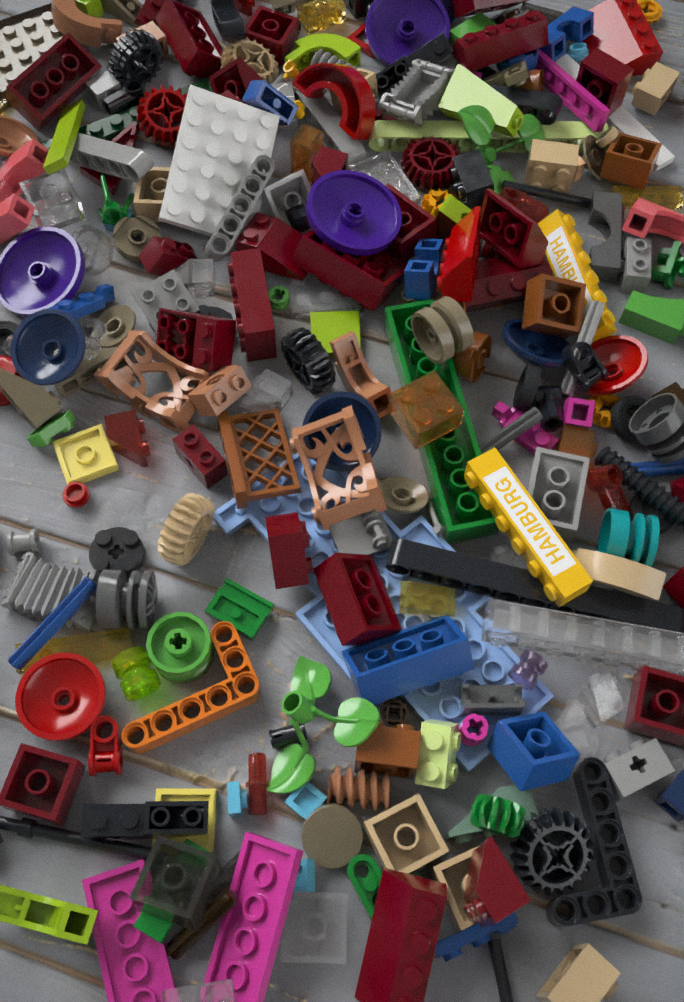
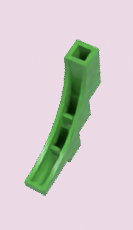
[618,290,684,345]

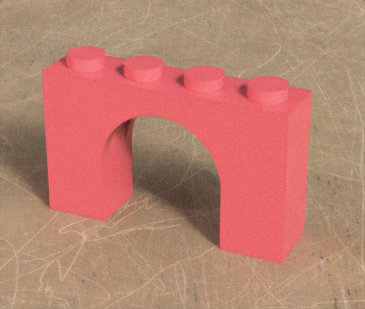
[0,138,49,245]
[622,197,684,244]

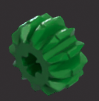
[470,794,525,838]

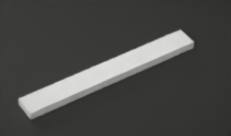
[555,53,675,171]

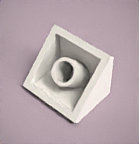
[262,169,311,226]

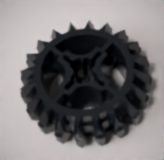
[107,29,164,88]
[281,327,336,394]
[509,807,595,896]

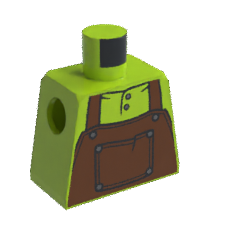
[435,194,484,245]

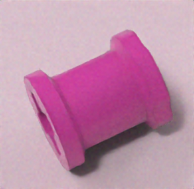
[459,714,489,747]

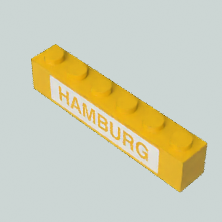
[538,209,617,342]
[464,447,593,607]

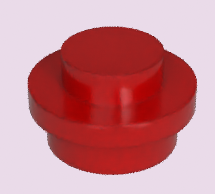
[62,482,90,508]

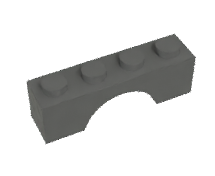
[588,191,625,283]

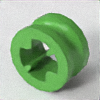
[268,286,290,311]

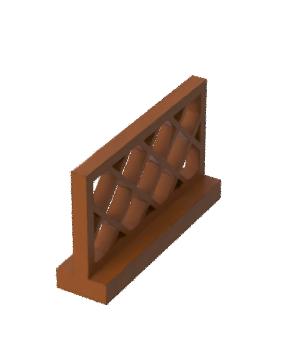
[217,408,301,509]

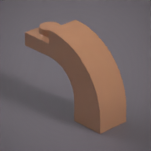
[51,0,122,48]
[329,331,397,419]

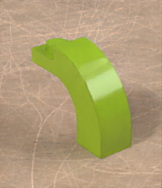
[285,33,361,73]
[0,885,98,945]

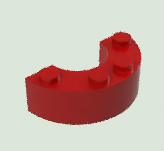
[292,63,376,140]

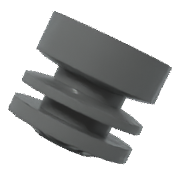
[629,393,684,464]
[96,569,158,630]

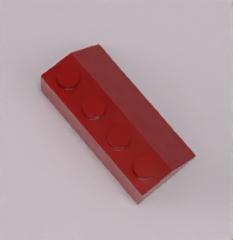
[437,206,481,302]

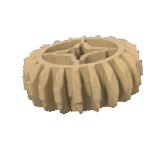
[220,37,279,84]
[157,492,215,566]

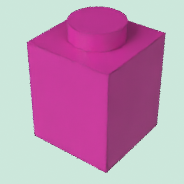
[562,397,595,430]

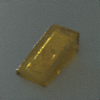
[399,581,455,616]

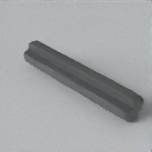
[479,407,543,454]

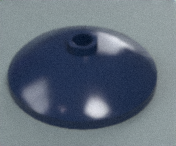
[10,309,86,385]
[502,319,569,368]
[302,391,382,472]

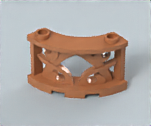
[93,330,212,433]
[289,405,387,531]

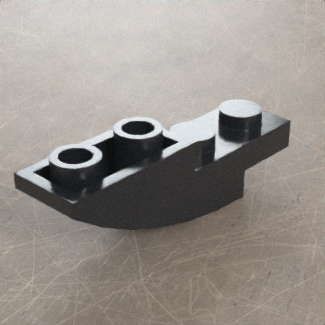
[376,33,454,100]
[80,801,209,840]

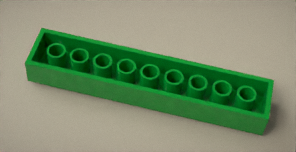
[384,299,499,544]

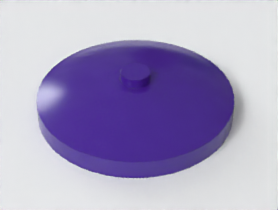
[365,0,450,67]
[306,170,402,256]
[0,226,85,318]

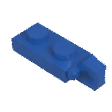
[48,284,116,319]

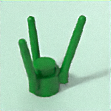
[97,175,134,225]

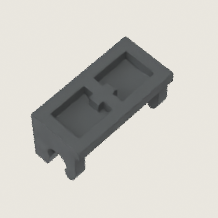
[459,683,525,716]

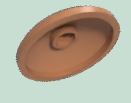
[0,115,39,158]

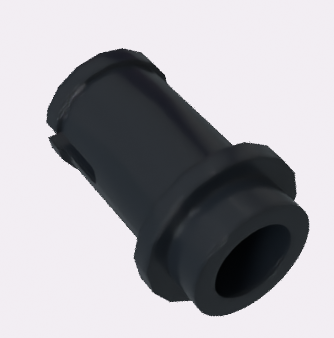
[269,723,308,749]

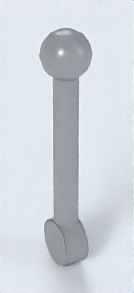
[427,494,445,536]

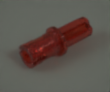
[246,752,269,815]

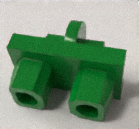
[651,241,684,290]

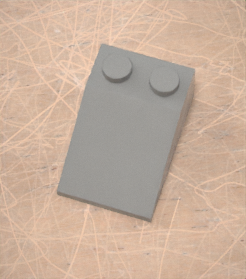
[527,447,590,543]

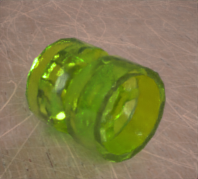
[110,646,161,701]

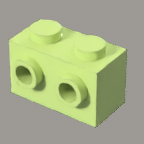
[415,719,461,789]

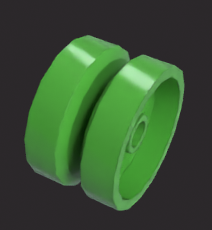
[146,612,215,684]

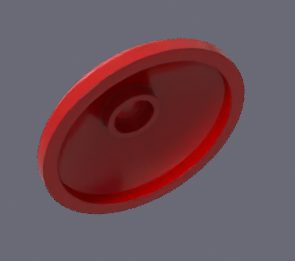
[576,335,648,395]
[15,652,106,741]

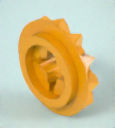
[637,0,663,25]
[422,188,456,217]
[588,393,622,428]

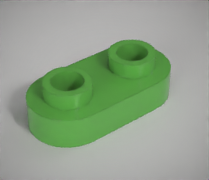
[26,409,76,448]

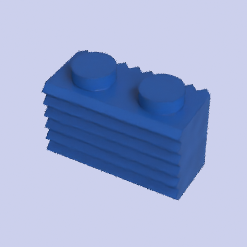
[242,79,298,125]

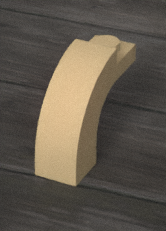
[571,548,667,601]

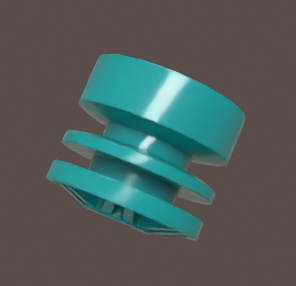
[597,508,660,567]

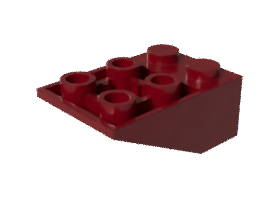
[156,308,236,371]

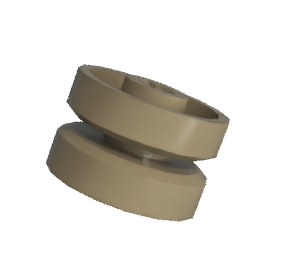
[411,296,474,364]

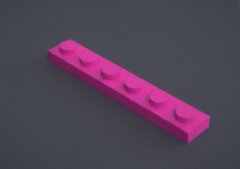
[535,48,610,132]

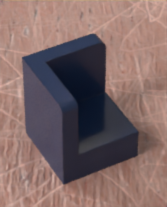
[653,770,684,822]

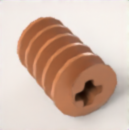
[326,766,391,811]

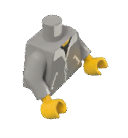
[270,60,305,131]

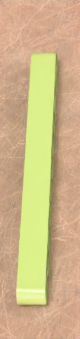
[369,120,611,153]

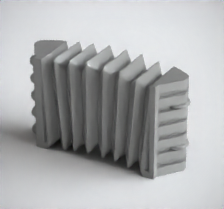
[378,59,455,127]
[1,551,100,631]

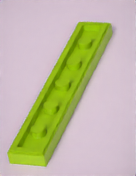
[43,99,86,174]

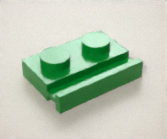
[204,578,274,641]

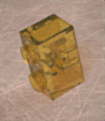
[297,0,345,35]

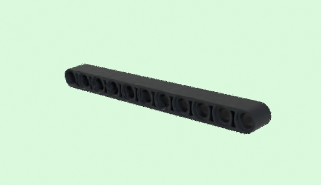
[386,539,684,642]

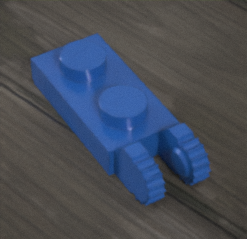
[434,912,518,962]

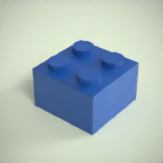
[487,711,581,791]

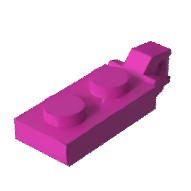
[491,401,559,455]

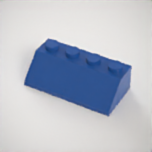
[341,614,474,706]

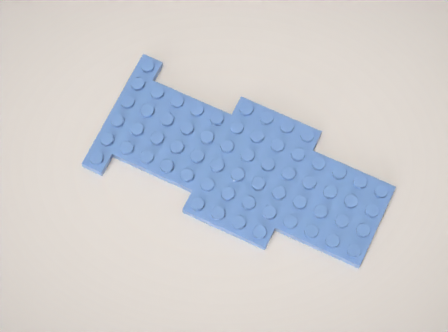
[212,428,554,774]

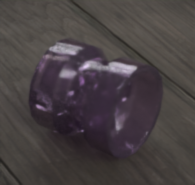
[508,649,549,690]

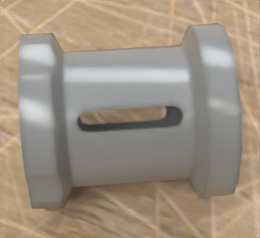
[6,529,40,556]

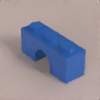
[539,6,594,62]
[404,238,443,301]

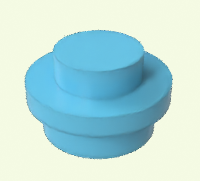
[567,42,589,62]

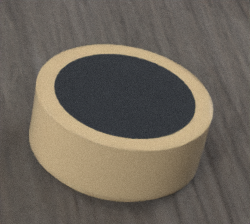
[596,126,619,149]

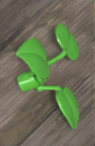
[457,105,545,203]
[267,656,380,794]

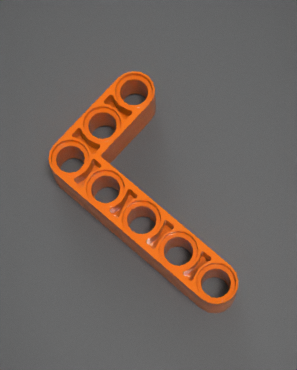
[121,621,261,754]

